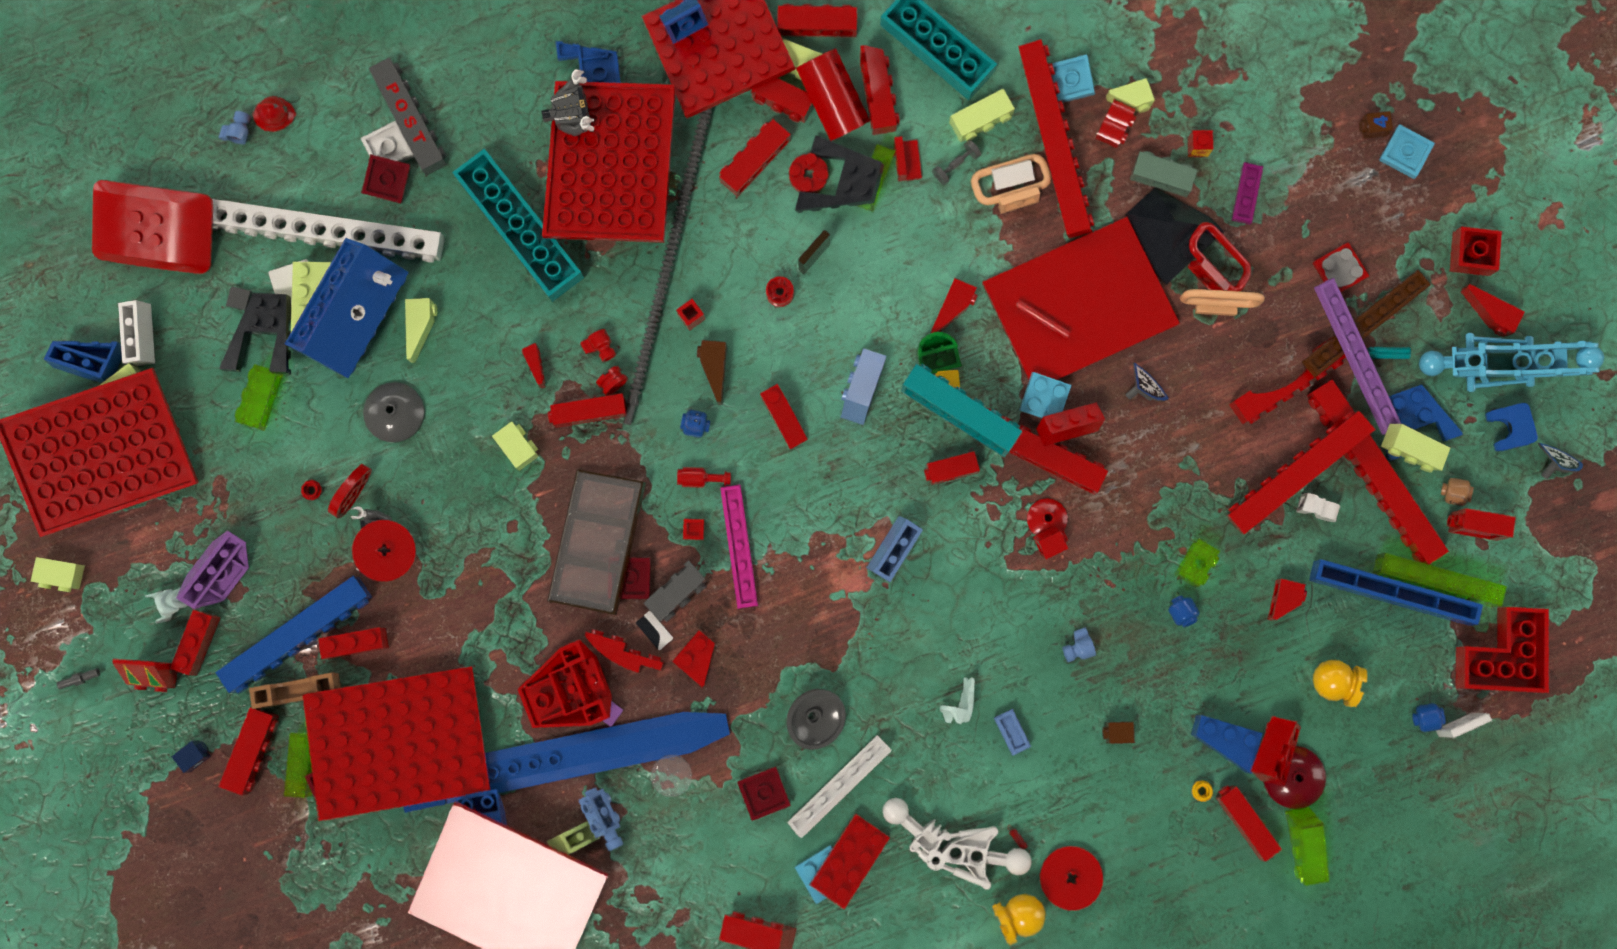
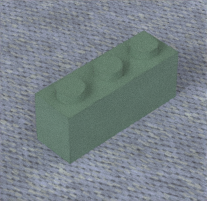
[1129,151,1197,198]

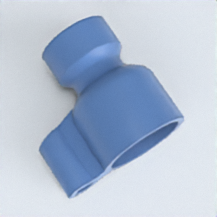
[218,111,251,144]
[1062,627,1096,663]

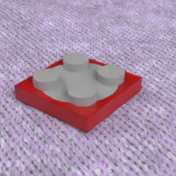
[1312,242,1369,292]

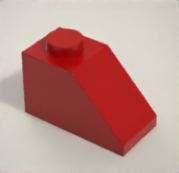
[1267,579,1307,621]

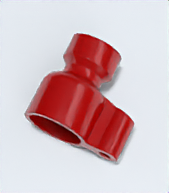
[580,329,617,362]

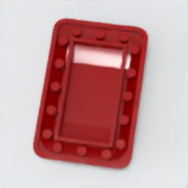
[92,180,213,274]

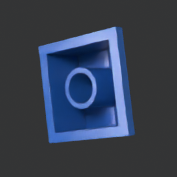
[659,0,708,44]

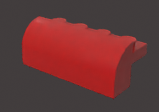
[796,48,870,141]

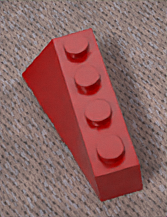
[859,45,900,135]

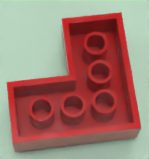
[1455,607,1549,693]

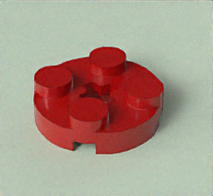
[789,153,828,193]

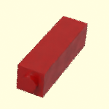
[548,393,627,428]
[1215,785,1282,862]

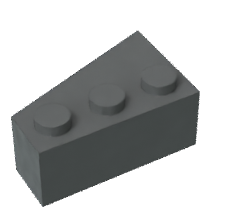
[644,560,708,622]

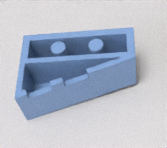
[841,348,886,425]

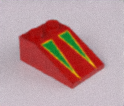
[112,659,177,692]

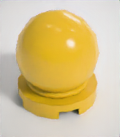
[1312,660,1368,707]
[992,894,1046,946]

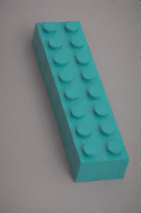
[452,148,584,302]

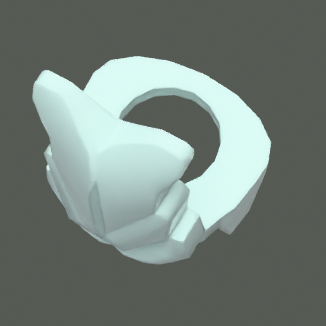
[146,588,188,624]
[940,678,975,724]

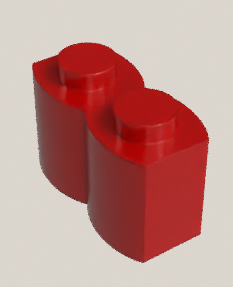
[1095,99,1137,148]

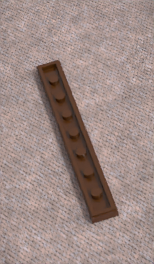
[1302,270,1431,378]

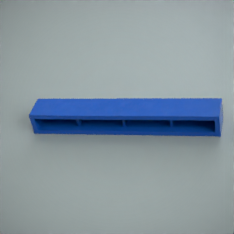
[1309,559,1483,626]
[215,576,372,694]

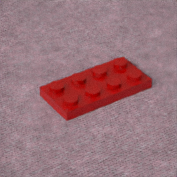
[809,814,890,909]

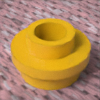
[1191,780,1213,802]

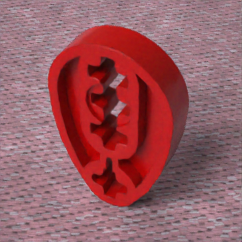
[328,464,372,519]

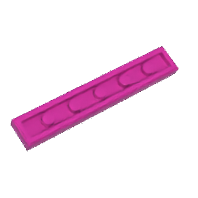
[720,485,758,609]

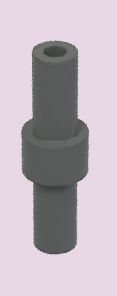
[57,668,100,689]

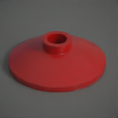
[1027,498,1068,535]

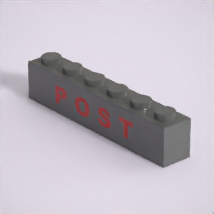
[368,57,447,176]

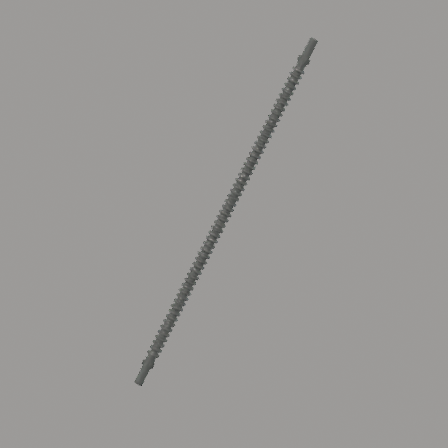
[623,107,714,425]

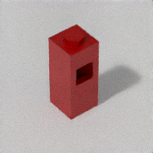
[923,451,980,485]

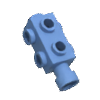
[579,787,624,851]

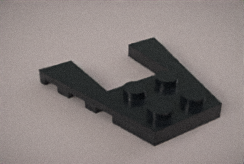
[795,135,884,213]
[219,293,291,375]

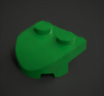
[916,332,962,374]

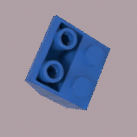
[455,789,507,826]

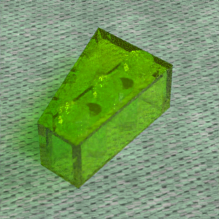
[1285,807,1330,886]

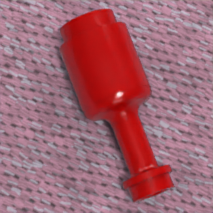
[677,467,731,488]

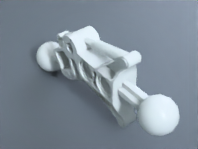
[882,798,1032,890]

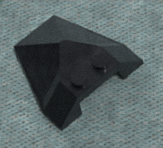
[1126,188,1225,285]

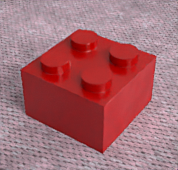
[1450,226,1502,276]

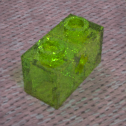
[1174,538,1220,588]

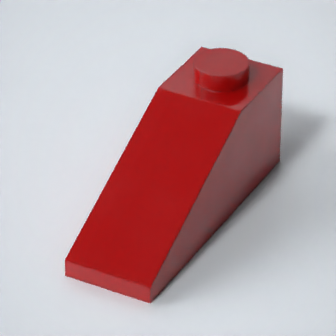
[930,278,978,333]
[1461,284,1525,337]
[760,384,808,450]

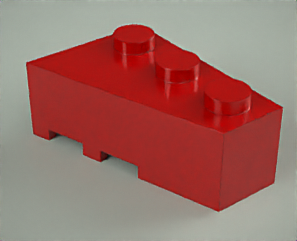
[1251,716,1301,787]
[719,911,797,949]

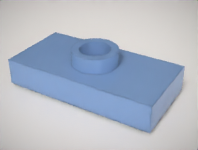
[994,709,1031,756]

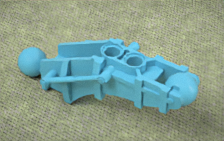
[1419,333,1604,392]

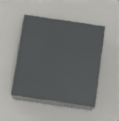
[226,286,253,311]

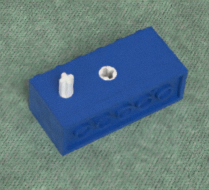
[285,238,409,378]

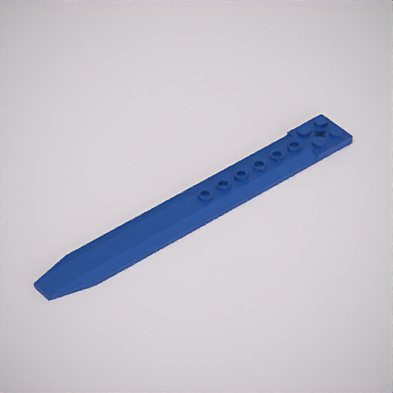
[403,712,730,813]

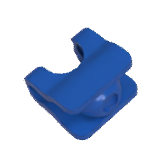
[1485,403,1538,452]

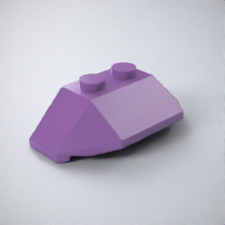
[176,531,249,609]

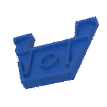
[556,41,621,83]
[1385,385,1463,462]

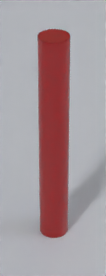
[1015,300,1071,339]

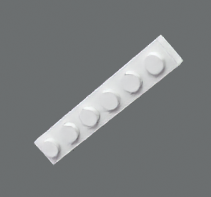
[787,735,892,838]

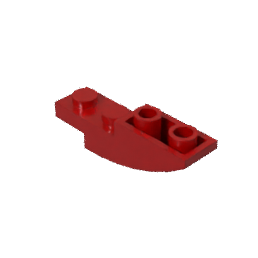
[585,629,665,673]

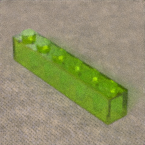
[1373,553,1507,607]

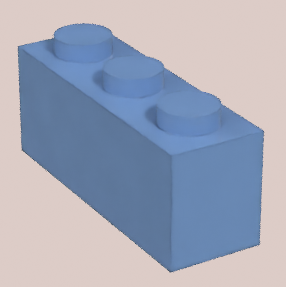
[866,516,923,582]

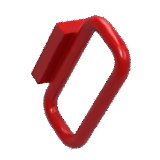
[1188,222,1252,292]

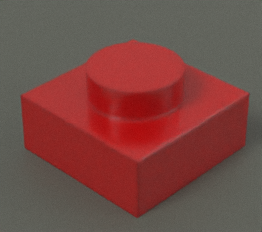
[683,519,705,540]

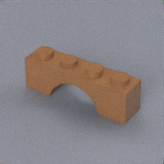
[249,673,341,709]

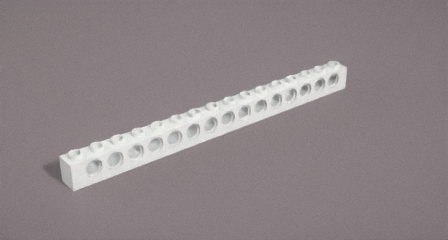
[212,199,445,262]

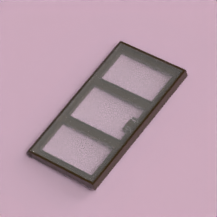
[547,470,646,615]

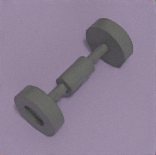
[932,140,981,185]

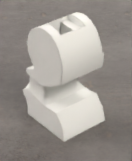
[1296,493,1341,522]

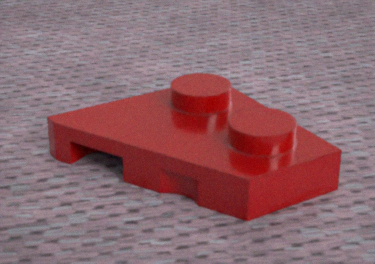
[672,630,715,688]

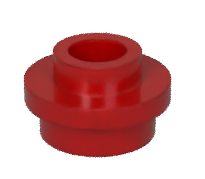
[301,480,322,500]

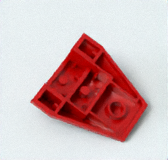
[517,640,612,728]

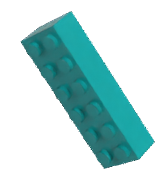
[880,0,997,101]
[901,364,1022,458]

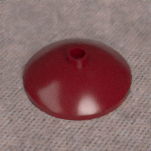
[1263,746,1326,809]

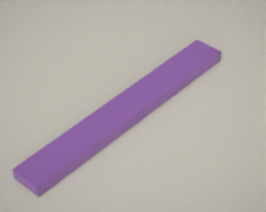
[1314,278,1401,435]

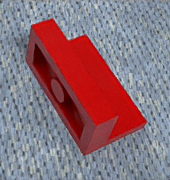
[894,136,922,182]

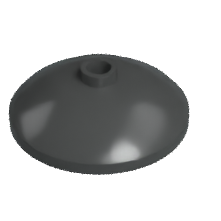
[363,382,425,443]
[786,689,846,750]

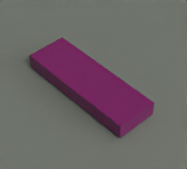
[1231,162,1264,225]

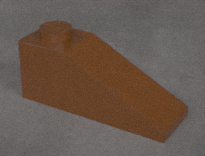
[697,340,727,405]

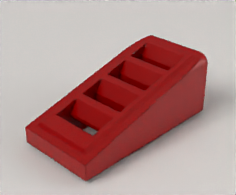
[522,343,545,388]

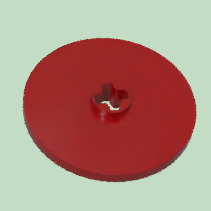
[352,520,416,582]
[1040,846,1103,911]

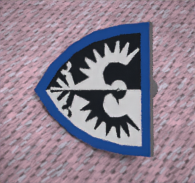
[1125,363,1169,402]
[1538,443,1583,479]

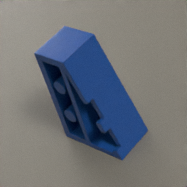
[44,341,122,383]
[1191,715,1263,774]

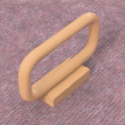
[971,154,1052,214]
[1180,289,1265,316]

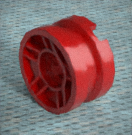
[766,276,794,307]
[596,366,628,396]

